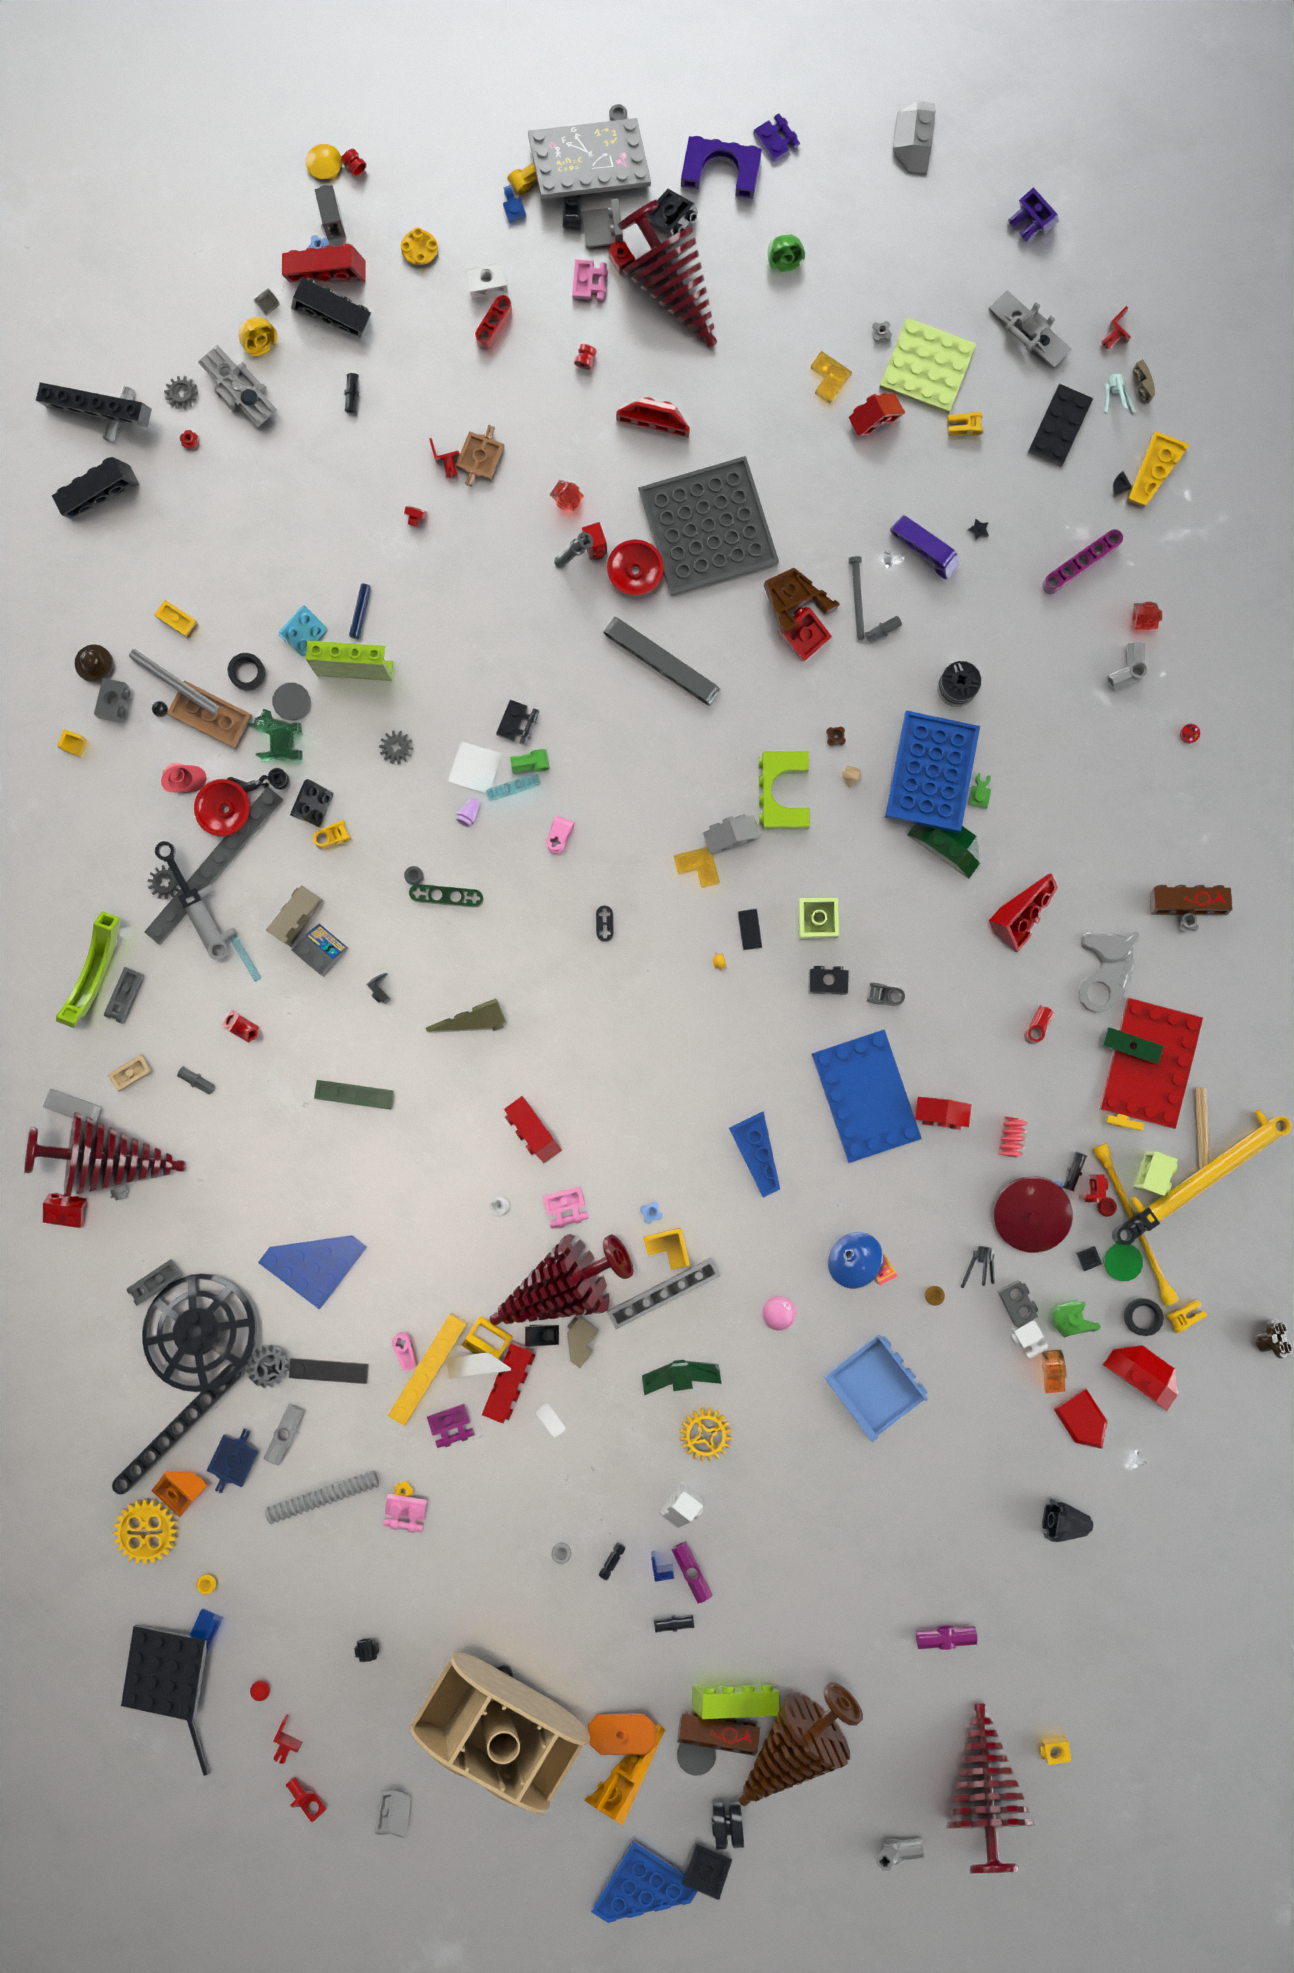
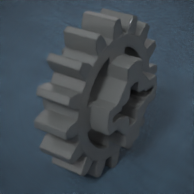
[246,1345,289,1388]

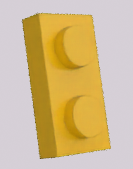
[154,600,197,637]

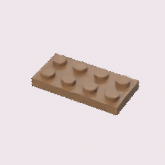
[167,680,252,749]

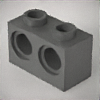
[997,1281,1038,1327]

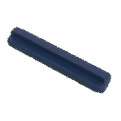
[349,583,371,639]

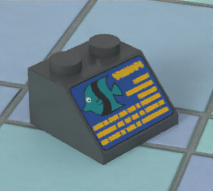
[291,923,348,977]

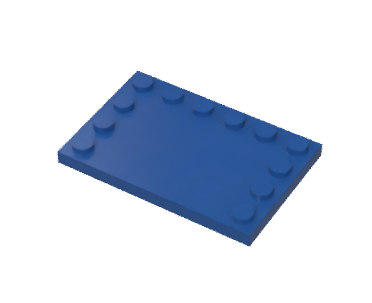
[884,710,980,834]
[811,1029,922,1163]

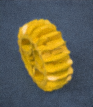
[680,1408,732,1462]

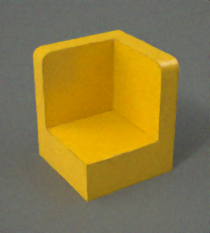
[57,729,88,758]

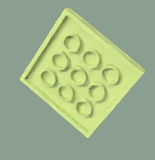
[879,318,976,414]

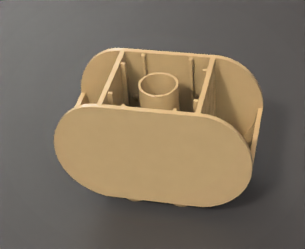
[409,1652,590,1814]

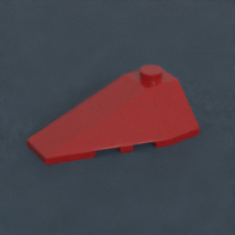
[989,873,1058,953]

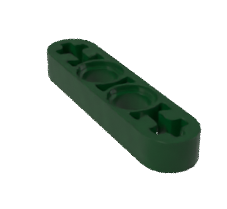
[409,884,484,908]

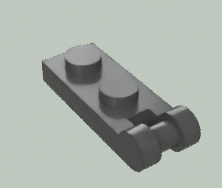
[104,967,144,1024]
[126,1259,182,1306]

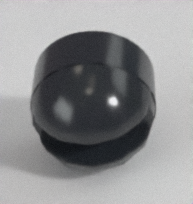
[152,701,168,717]

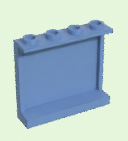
[824,1334,928,1442]

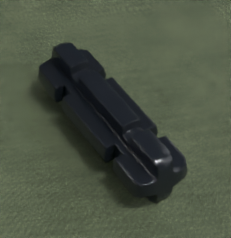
[599,1542,625,1581]

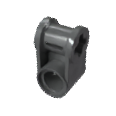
[867,983,905,1006]

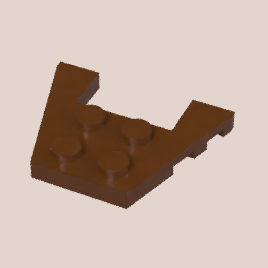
[763,568,840,635]

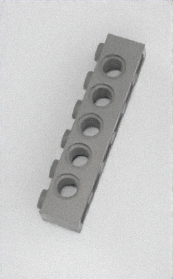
[607,1258,721,1329]

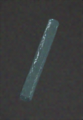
[229,935,261,982]

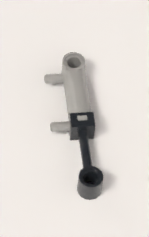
[155,841,237,960]

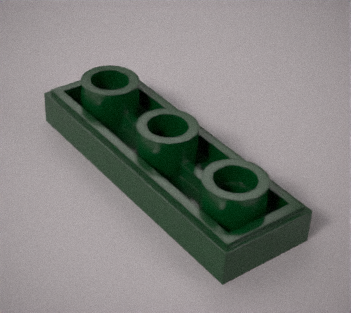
[1102,1027,1164,1065]

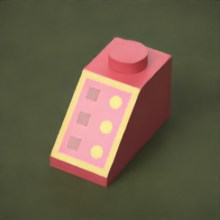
[874,1254,898,1285]

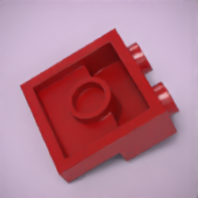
[777,607,832,661]

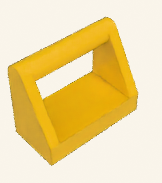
[461,1316,513,1360]

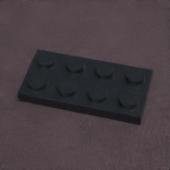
[1028,383,1093,467]

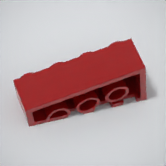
[282,244,366,282]
[482,1340,536,1424]

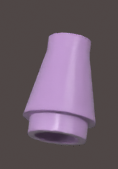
[456,797,481,827]

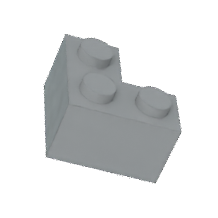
[703,814,761,854]

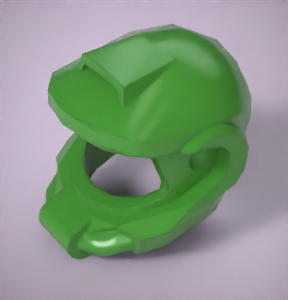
[1052,1300,1101,1338]

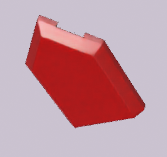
[1053,1388,1108,1449]

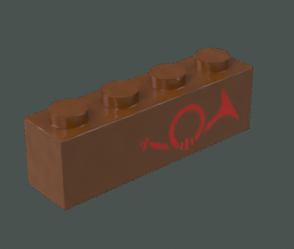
[1150,885,1233,915]
[677,1712,760,1756]

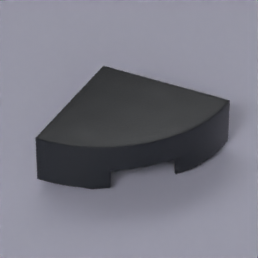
[1112,471,1132,498]

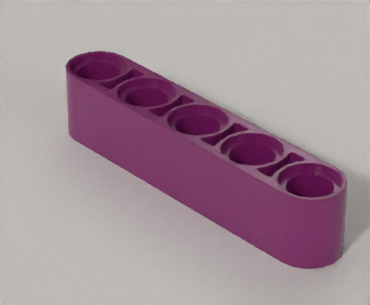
[1042,529,1123,594]

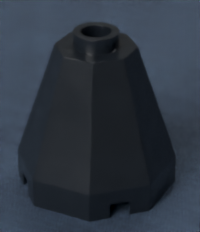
[1042,1499,1093,1542]

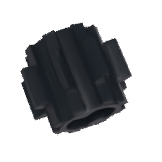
[354,1638,379,1662]

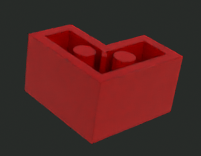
[848,393,905,436]
[915,1097,972,1130]

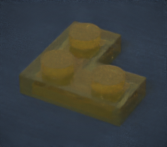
[810,351,852,404]
[673,847,720,888]

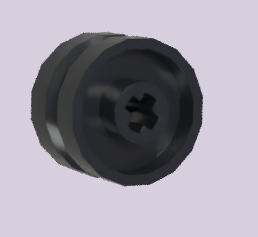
[712,1801,744,1850]

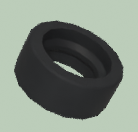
[227,653,265,691]
[1124,1298,1164,1336]

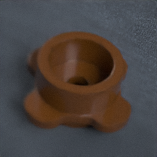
[826,726,846,746]

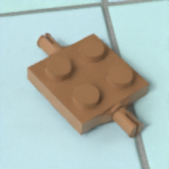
[456,425,505,487]

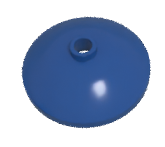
[828,1232,883,1289]

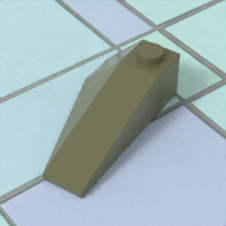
[425,998,507,1033]

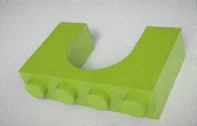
[758,751,810,830]

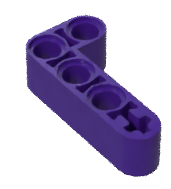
[890,515,960,579]

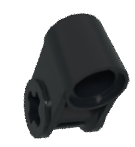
[562,195,582,229]

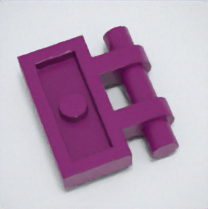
[427,1404,475,1448]

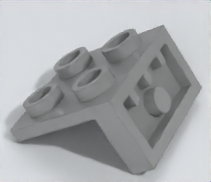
[582,198,623,248]

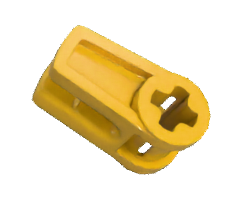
[947,412,984,436]
[1166,1300,1208,1334]

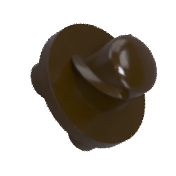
[74,644,113,682]
[1255,1319,1292,1359]

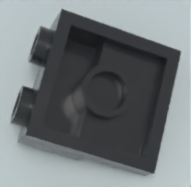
[647,188,698,237]

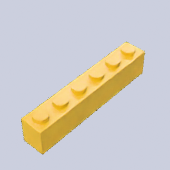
[388,1313,468,1426]

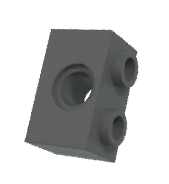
[94,678,130,723]

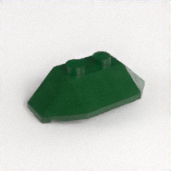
[907,824,980,879]

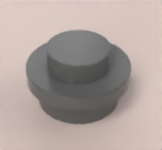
[404,866,424,885]

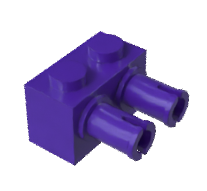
[1008,187,1059,242]

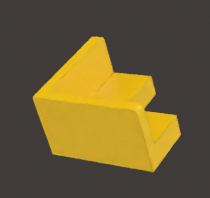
[643,1228,690,1270]

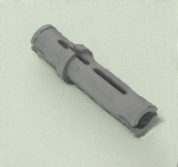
[102,386,135,443]

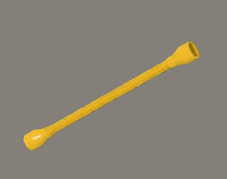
[1093,1143,1179,1306]

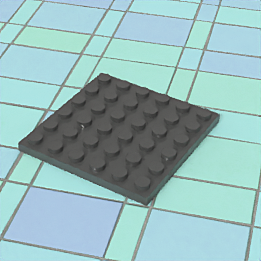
[638,456,779,595]

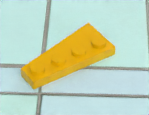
[1127,431,1190,508]

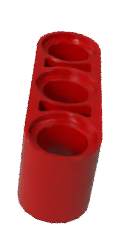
[475,295,512,350]

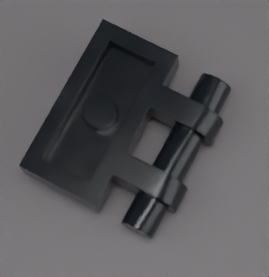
[496,699,540,746]

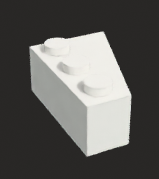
[659,1482,703,1528]

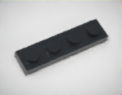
[289,1358,369,1384]

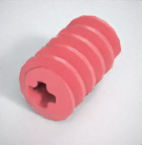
[998,1116,1028,1158]

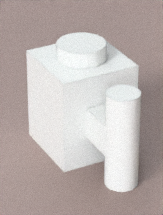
[1011,1319,1049,1359]

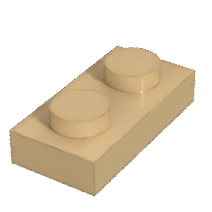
[108,1055,152,1092]

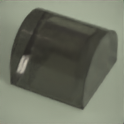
[253,288,280,316]

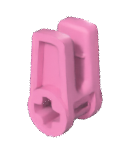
[392,1332,418,1371]

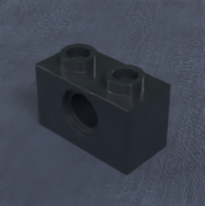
[808,966,849,995]

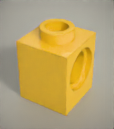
[1039,1736,1072,1765]

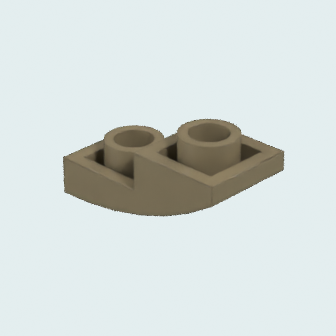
[1133,359,1155,404]

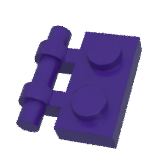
[753,113,800,162]

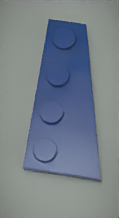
[729,1111,780,1197]

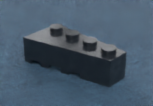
[52,457,139,519]

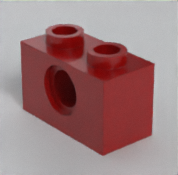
[582,522,607,560]

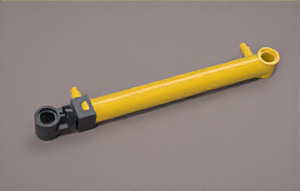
[1112,1110,1292,1245]

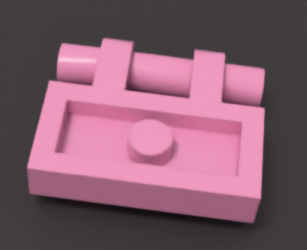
[572,259,608,301]
[543,1187,589,1229]
[383,1494,427,1533]

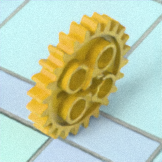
[113,1499,178,1565]

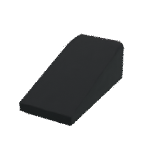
[737,909,762,950]

